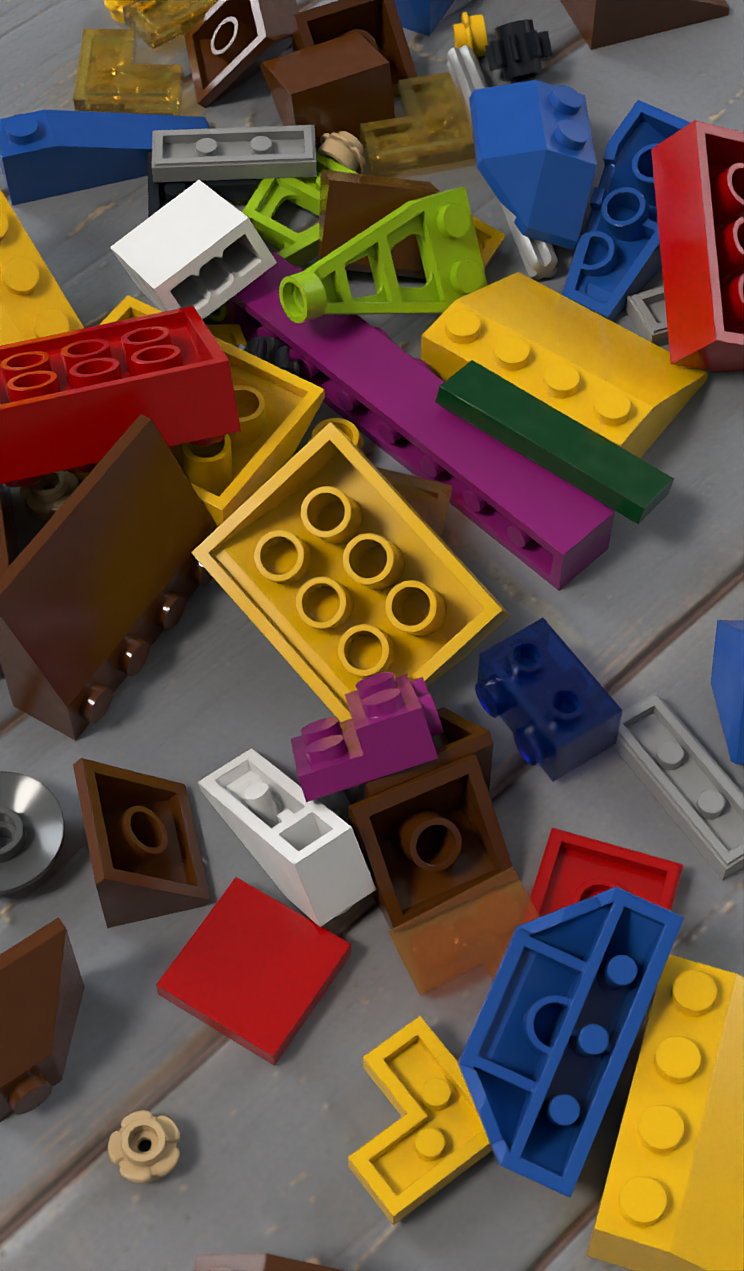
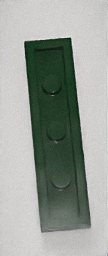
[435,360,674,524]

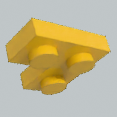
[348,1016,492,1225]

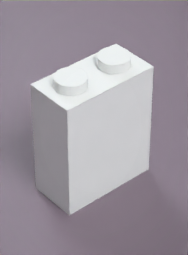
[110,180,277,320]

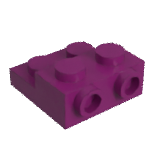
[291,672,444,802]

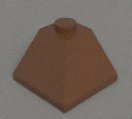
[184,0,299,108]
[0,917,85,1122]

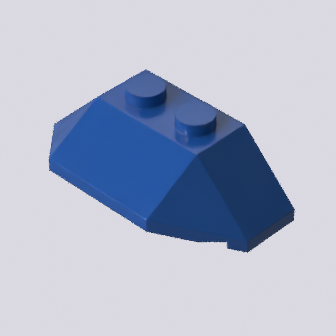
[469,80,597,250]
[457,887,684,1198]

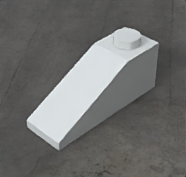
[197,748,376,927]

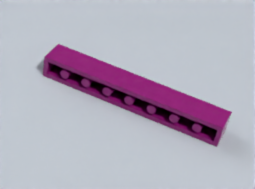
[226,252,614,591]

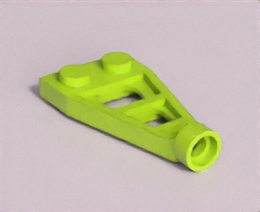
[207,152,358,322]
[279,187,488,323]

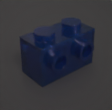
[475,618,623,782]

